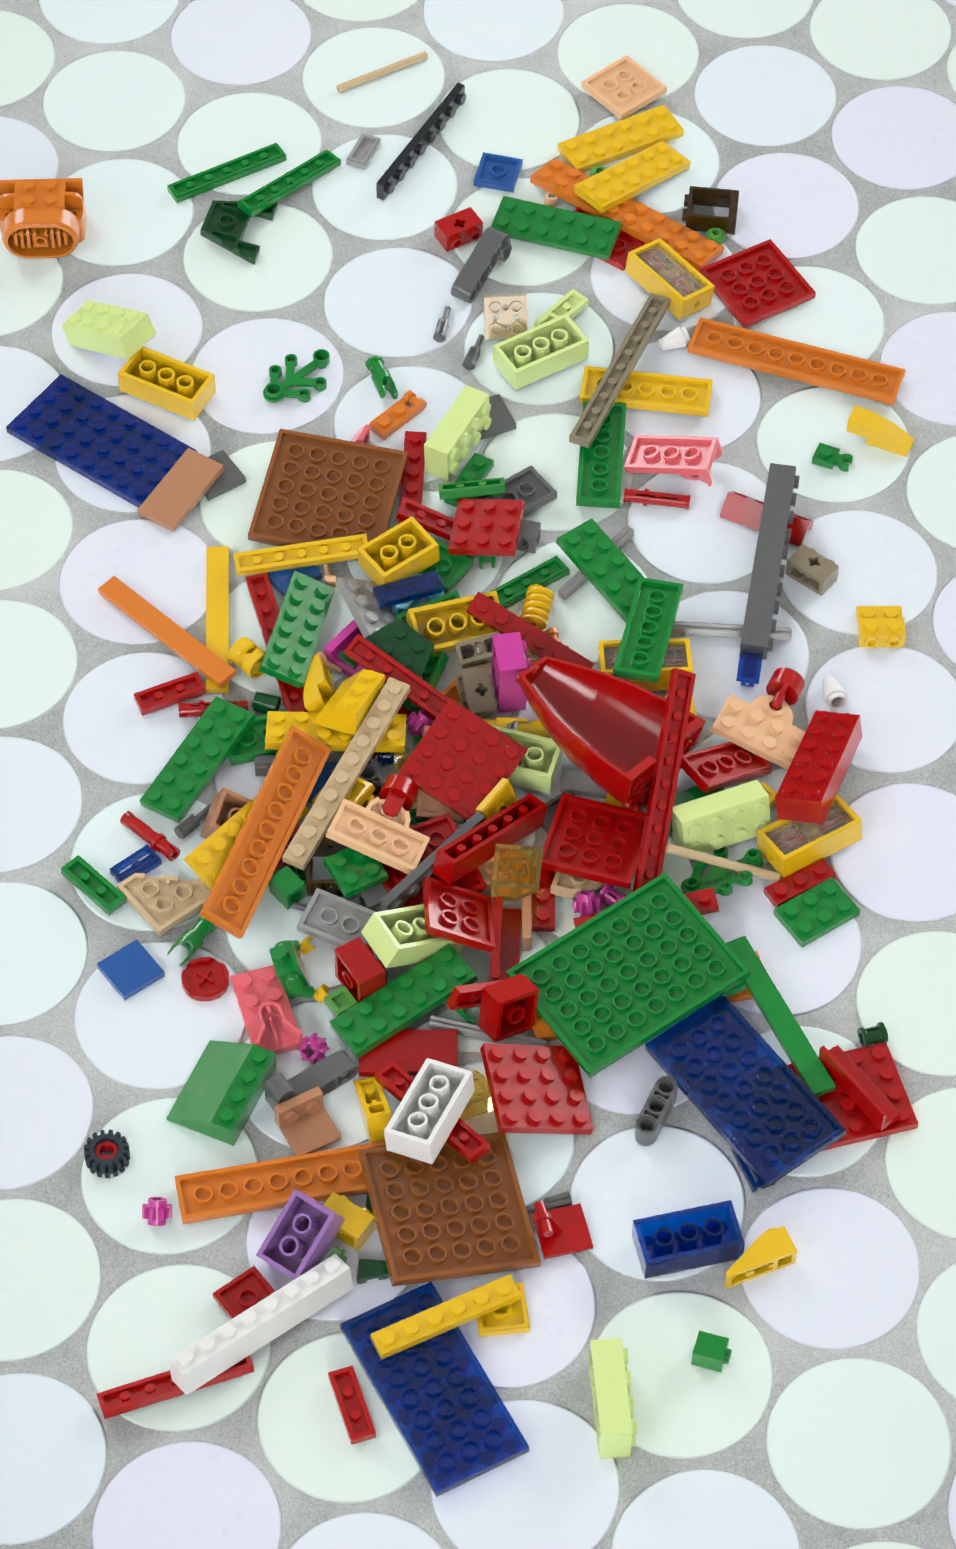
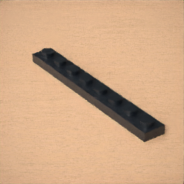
[376,82,466,201]

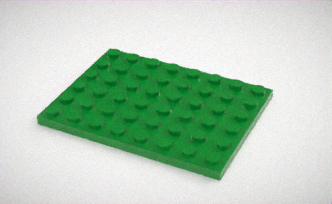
[506,872,750,1078]

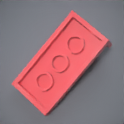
[624,435,722,487]
[230,965,303,1055]

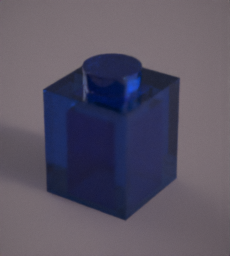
[736,651,763,687]

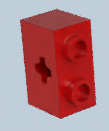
[434,207,483,252]

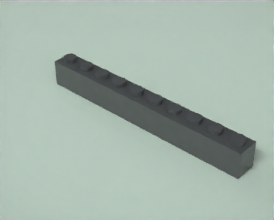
[739,463,800,660]

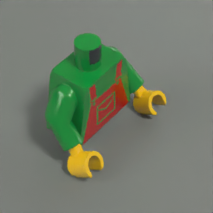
[269,936,330,1003]

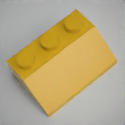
[314,669,385,735]

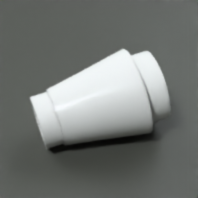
[657,327,690,352]
[822,676,847,709]

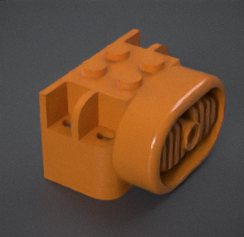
[0,178,86,258]

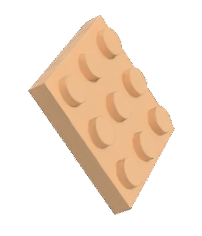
[581,55,667,120]

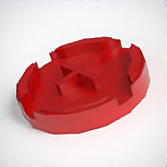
[181,957,229,1002]

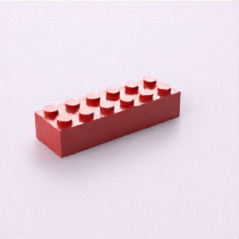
[775,710,862,825]

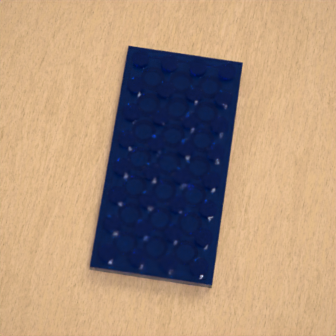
[6,374,197,508]
[645,994,846,1188]
[340,1282,530,1497]

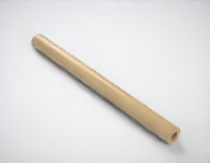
[336,51,428,93]
[665,843,780,882]

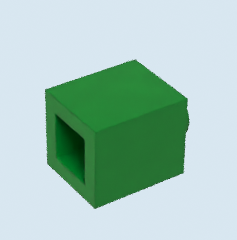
[269,866,306,910]
[691,1330,732,1373]

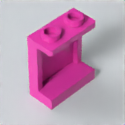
[324,620,364,677]

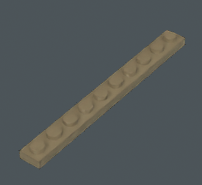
[569,293,670,448]

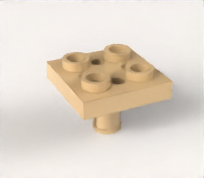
[483,294,527,339]

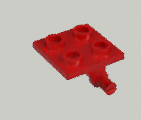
[532,1200,594,1260]

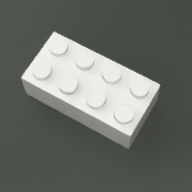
[384,1058,475,1164]

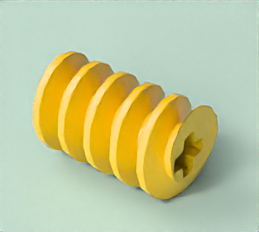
[520,584,555,630]

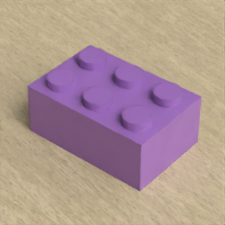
[256,1189,346,1279]

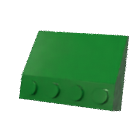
[166,1040,276,1146]

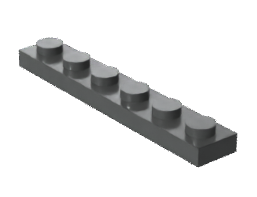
[381,811,485,911]

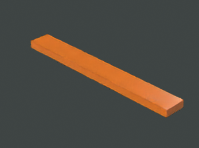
[98,576,237,689]

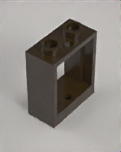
[682,186,739,235]
[306,835,349,897]

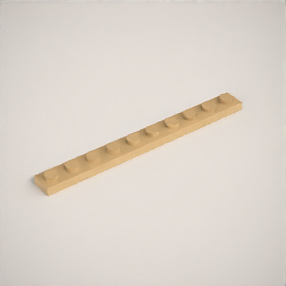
[282,677,411,870]

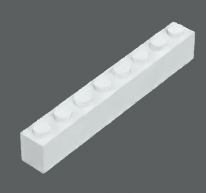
[168,1254,353,1395]

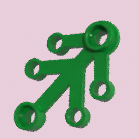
[263,349,330,403]
[681,846,763,896]

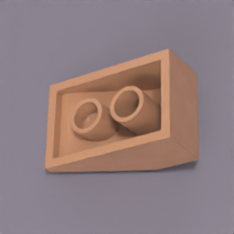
[200,787,251,839]

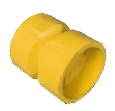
[228,637,265,679]

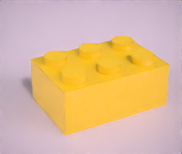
[357,516,439,593]

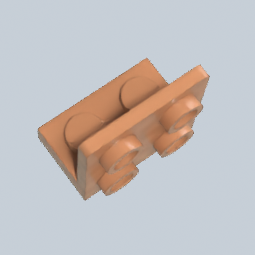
[274,1086,341,1156]

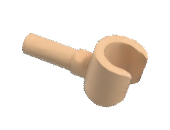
[543,192,558,207]
[323,563,337,589]
[311,652,342,674]

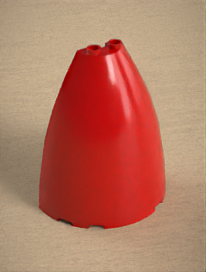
[515,656,706,811]

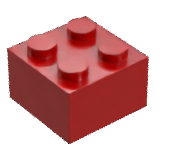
[334,937,387,1003]
[478,974,539,1042]

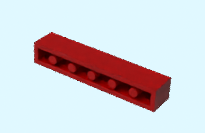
[432,793,548,885]

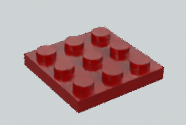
[448,498,525,557]
[422,876,495,953]

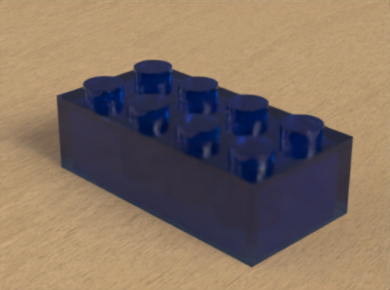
[632,1200,745,1279]

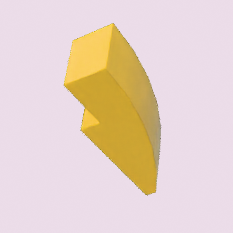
[846,405,914,457]
[303,653,335,712]

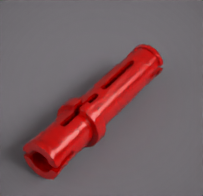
[623,488,691,509]
[178,700,248,718]
[120,811,180,862]

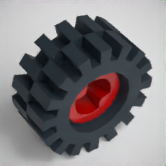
[84,1129,130,1178]

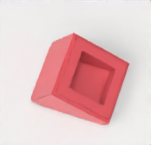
[351,424,370,444]

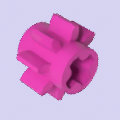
[407,709,435,737]
[572,890,602,917]
[297,1033,330,1065]
[142,1197,172,1226]

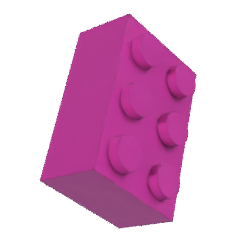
[492,632,531,713]

